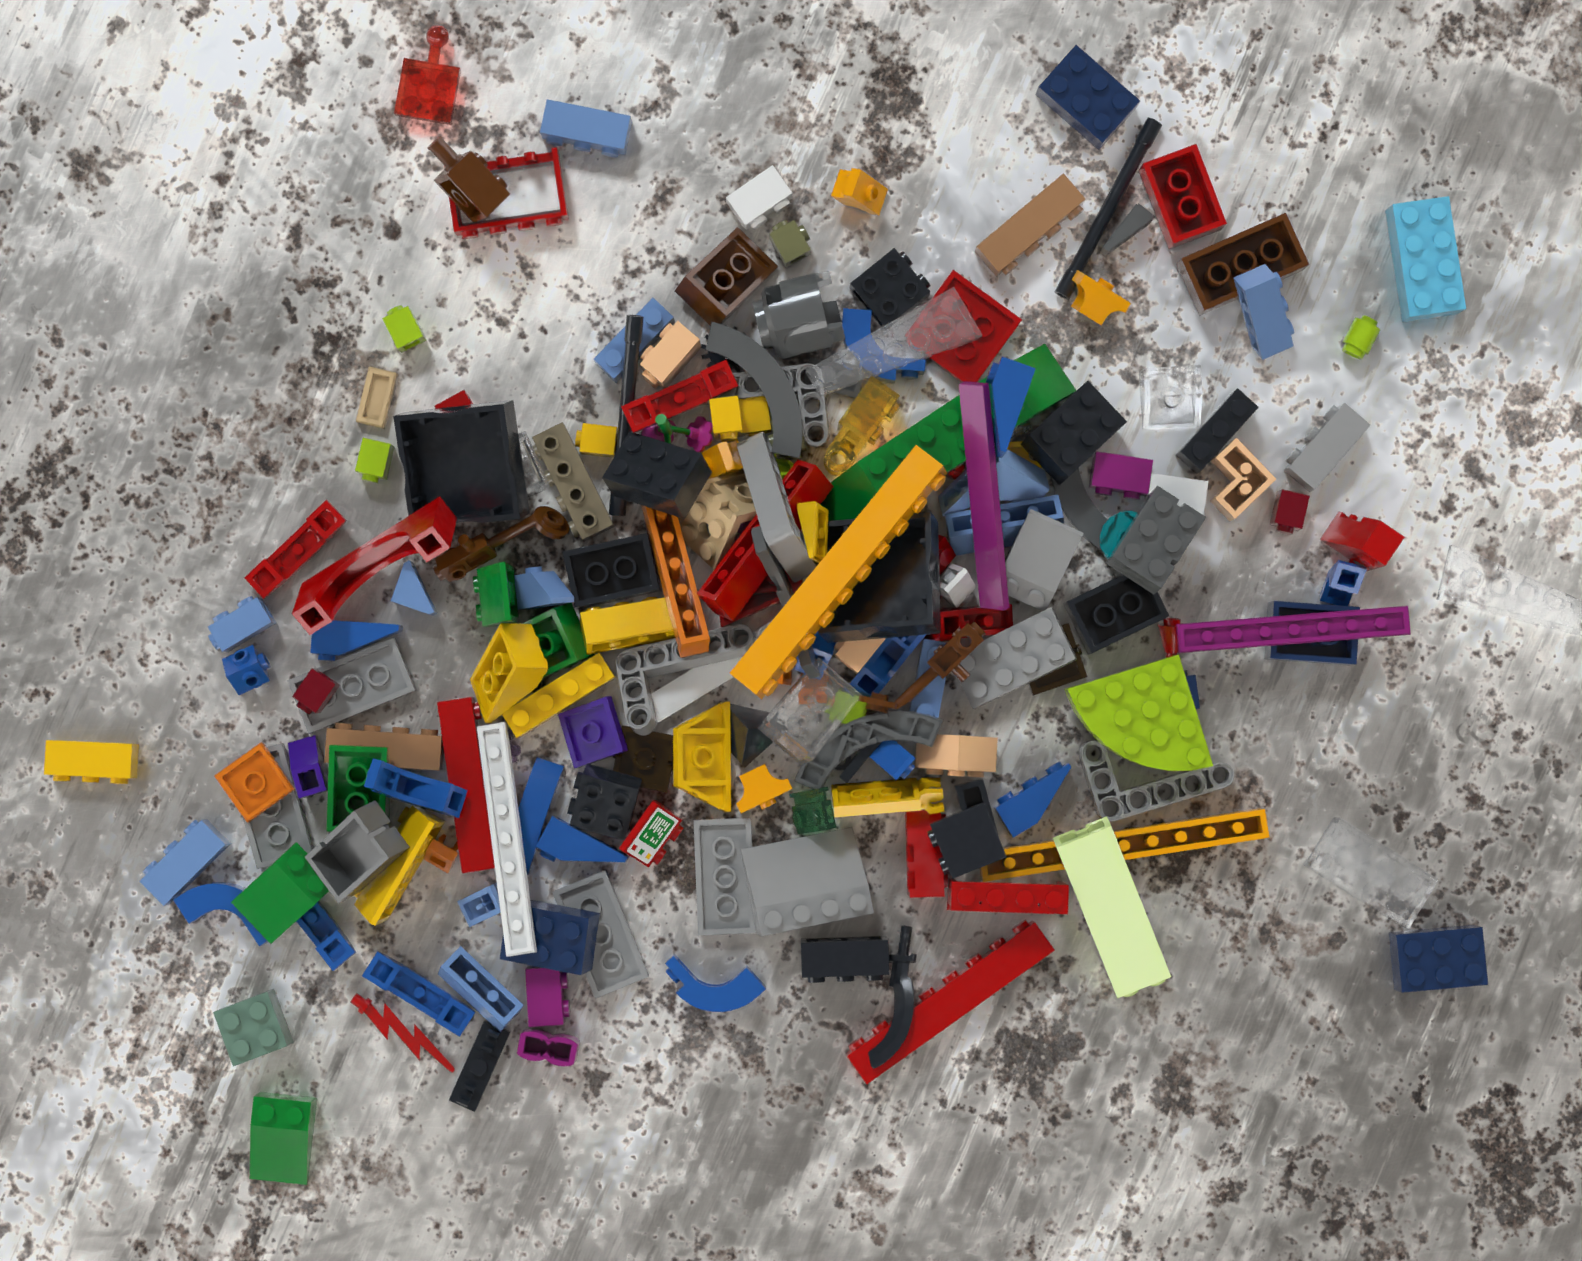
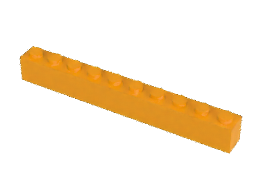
[730,445,947,700]
[979,808,1270,882]

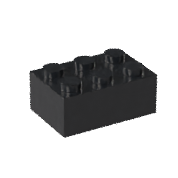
[1020,380,1127,486]
[602,431,712,519]
[562,533,661,609]
[1063,575,1169,655]
[801,936,890,983]

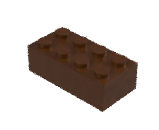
[1176,213,1309,316]

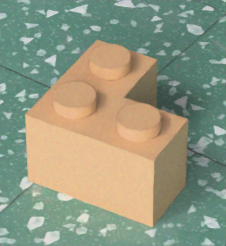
[1210,438,1276,522]
[915,734,998,777]

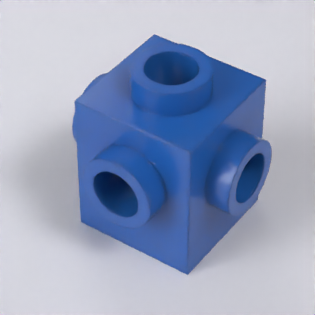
[222,644,271,695]

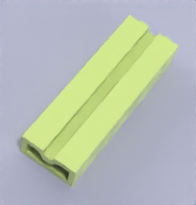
[1053,816,1171,998]

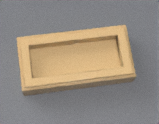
[356,367,398,429]

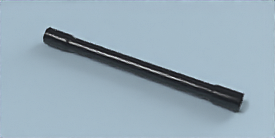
[1054,117,1162,300]
[609,315,644,516]

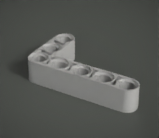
[700,363,830,448]
[737,431,818,582]
[616,624,756,735]
[1078,741,1234,822]

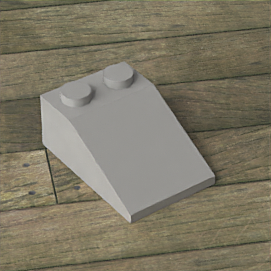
[1005,509,1083,611]

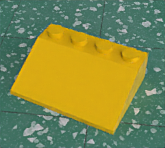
[354,805,446,926]

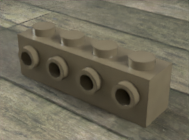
[530,422,615,542]

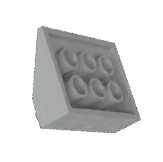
[740,827,874,936]

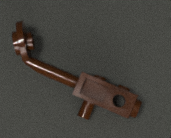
[433,506,570,582]
[858,622,986,713]

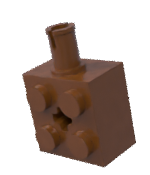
[427,136,511,223]

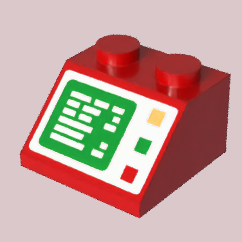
[619,800,684,867]

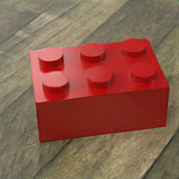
[1138,144,1227,250]

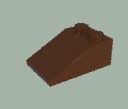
[675,227,778,326]

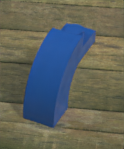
[849,635,926,698]

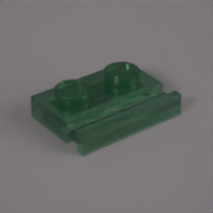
[789,787,837,834]

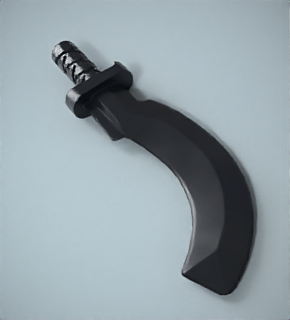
[868,925,917,1069]

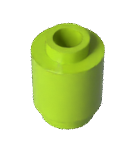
[1342,315,1380,360]

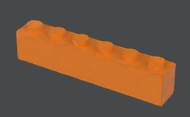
[641,505,710,658]

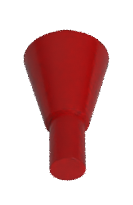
[1158,618,1183,658]

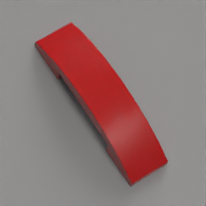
[621,360,738,433]
[244,500,347,599]

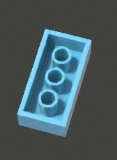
[1385,196,1466,322]

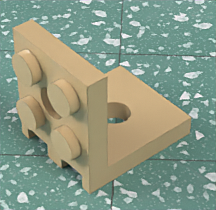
[681,470,757,570]

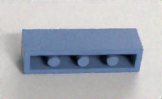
[945,495,1064,556]

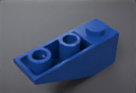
[993,761,1071,838]

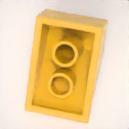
[470,623,548,723]

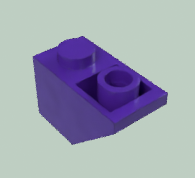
[288,735,328,798]

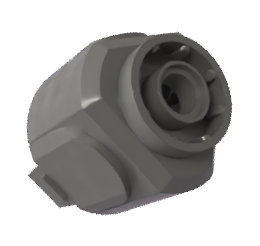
[752,271,845,359]

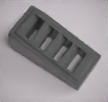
[1100,203,1155,256]

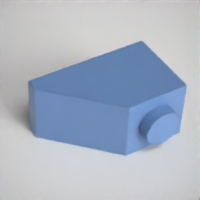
[514,567,574,610]

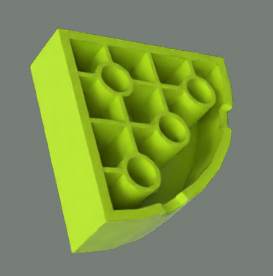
[1064,655,1213,771]

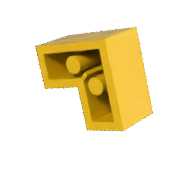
[709,396,771,443]

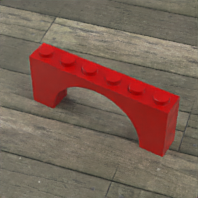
[292,497,457,635]

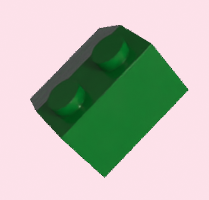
[473,562,520,627]
[489,603,595,679]
[326,744,390,832]
[231,842,329,944]
[249,1092,317,1185]

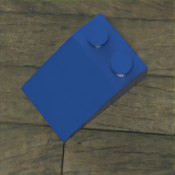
[985,357,1036,458]

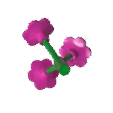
[641,414,713,452]

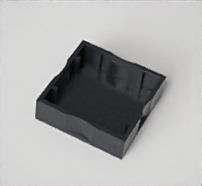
[393,400,530,523]
[818,511,941,643]

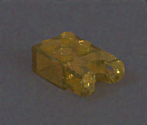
[823,376,901,477]

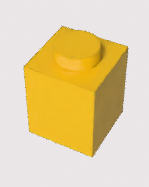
[575,423,618,458]

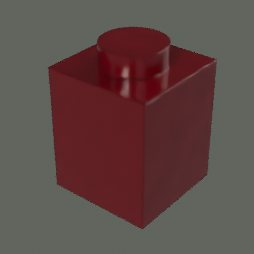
[1269,489,1310,535]
[292,668,340,715]

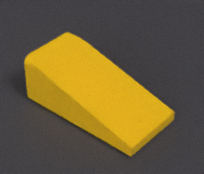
[797,501,829,564]

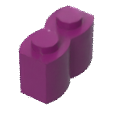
[517,1028,580,1066]

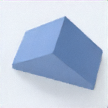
[391,560,438,616]
[457,882,501,927]

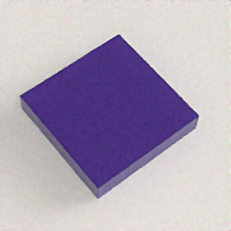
[558,696,628,769]

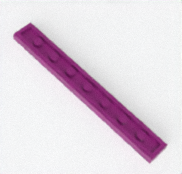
[959,381,1009,611]
[1176,606,1411,653]

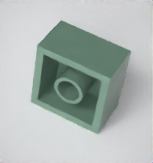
[213,989,293,1067]

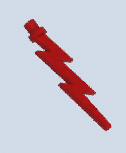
[350,993,455,1073]

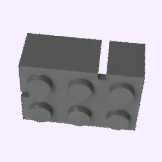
[1106,485,1206,594]
[305,800,409,904]

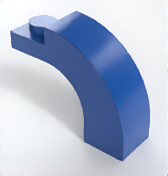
[842,308,926,384]
[364,759,468,818]
[173,882,268,946]
[665,954,766,1012]

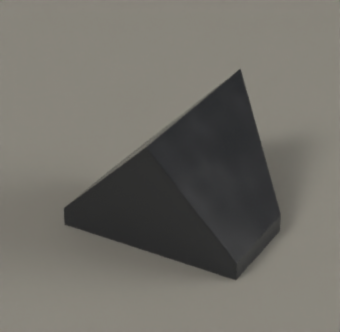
[730,704,787,768]

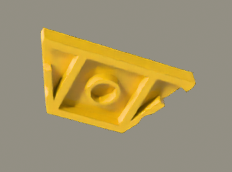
[673,701,731,812]

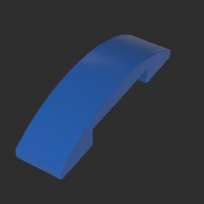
[518,757,564,875]
[296,901,356,971]
[362,951,475,1037]

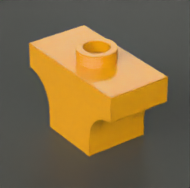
[831,168,888,216]
[1071,270,1131,325]
[702,440,743,479]
[736,764,793,813]

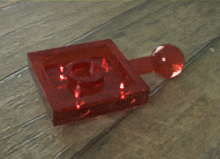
[394,25,461,125]

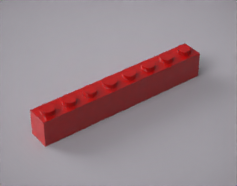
[846,919,1055,1084]

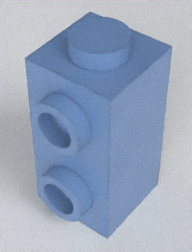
[208,596,277,652]

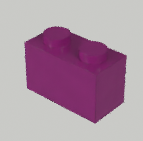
[1088,451,1153,500]
[525,966,570,1027]

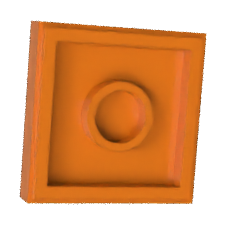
[214,742,296,823]

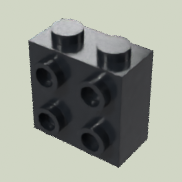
[849,248,931,331]
[567,763,642,840]
[927,802,1007,879]

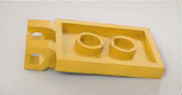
[831,778,944,817]

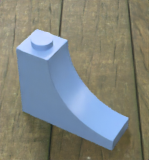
[938,445,1050,516]

